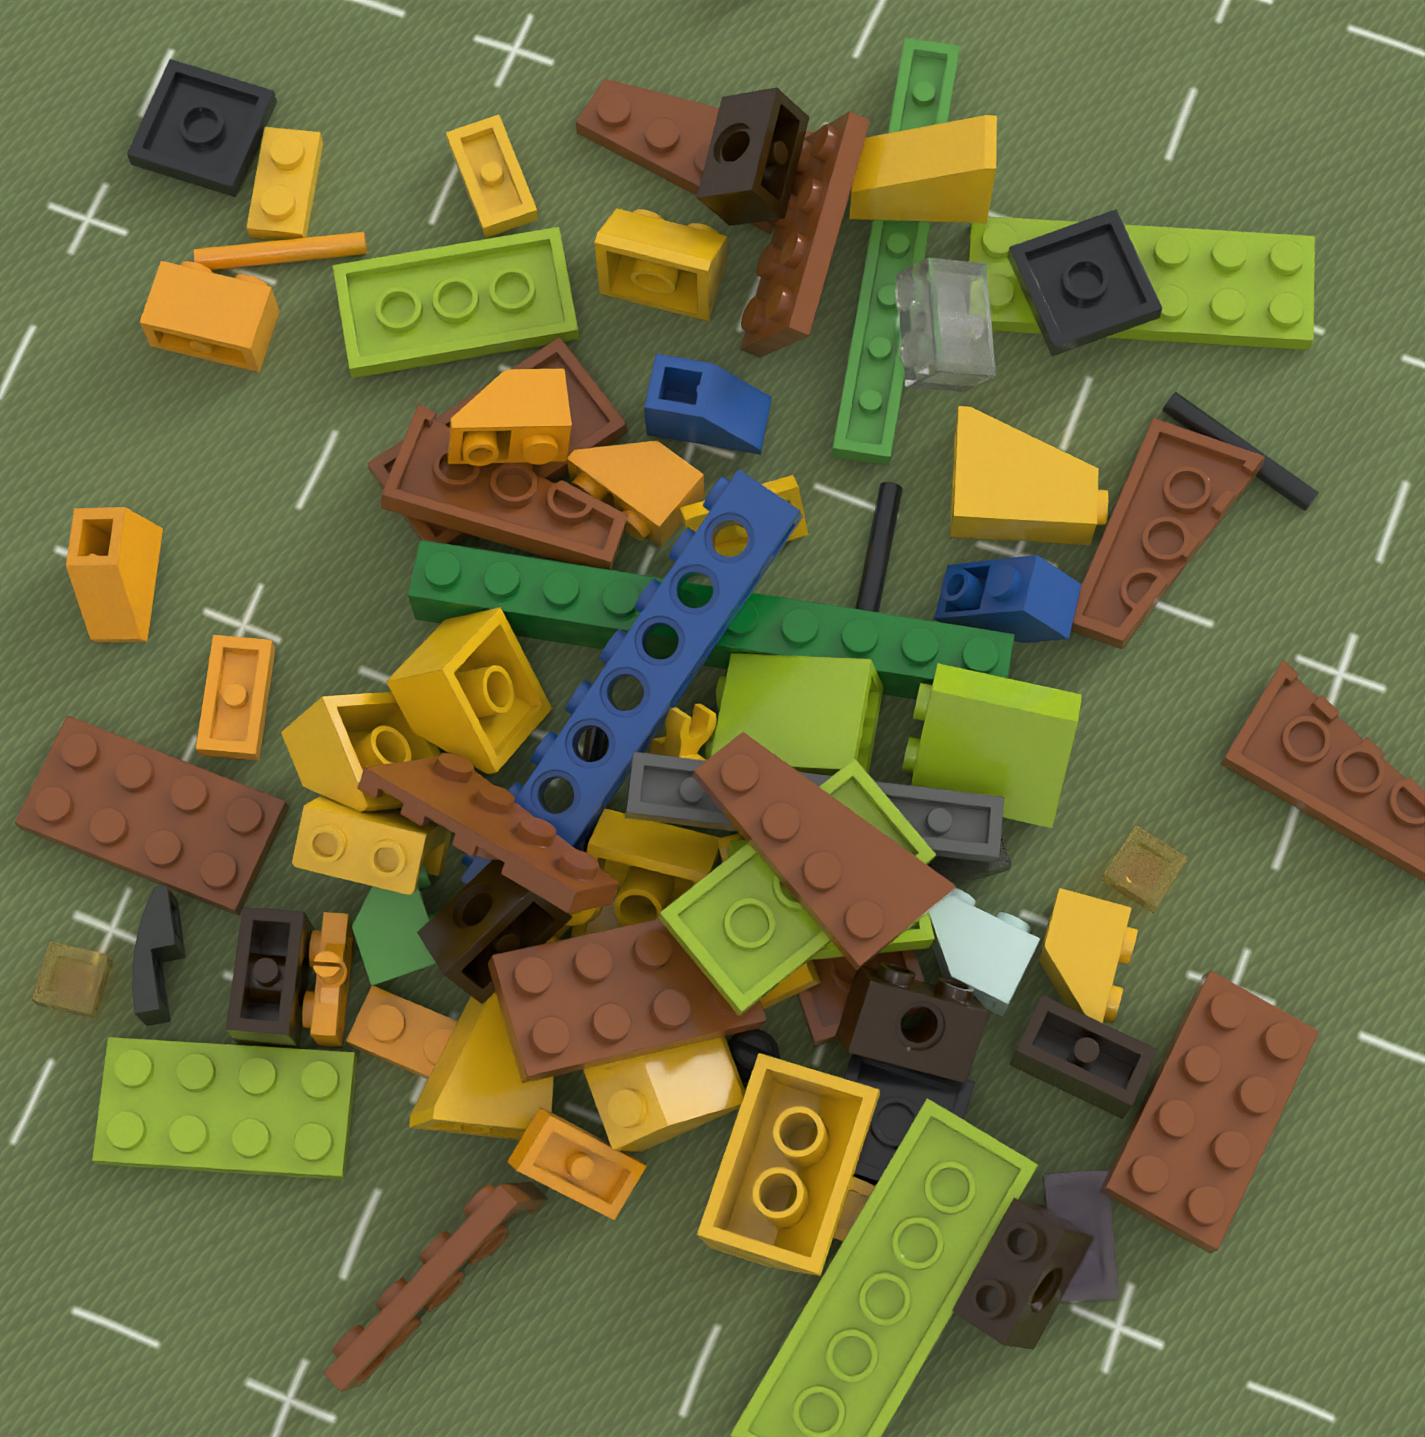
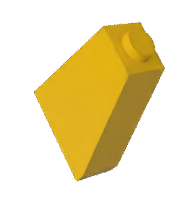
[849,115,997,223]
[950,406,1108,545]
[409,992,554,1140]

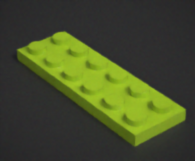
[965,216,1315,350]
[730,1098,1038,1437]

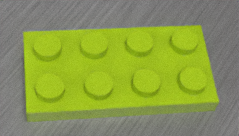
[333,227,579,378]
[658,759,936,1016]
[92,1037,358,1180]

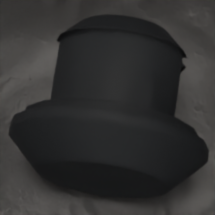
[727,1029,780,1083]

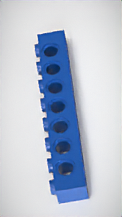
[461,469,803,885]

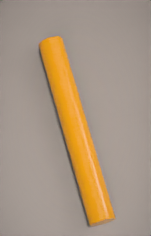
[194,231,367,270]

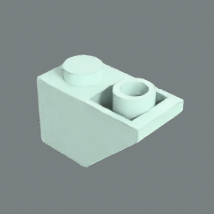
[929,888,1040,1017]

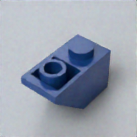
[644,354,772,455]
[934,555,1082,643]

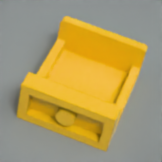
[292,795,452,895]

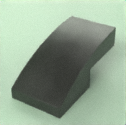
[132,885,186,1026]

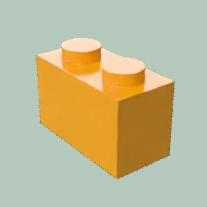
[140,261,280,373]

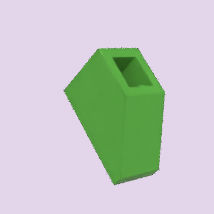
[352,861,440,986]

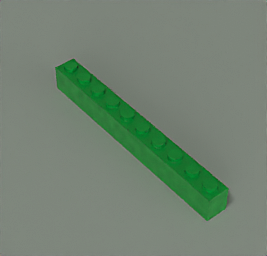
[408,540,1014,700]

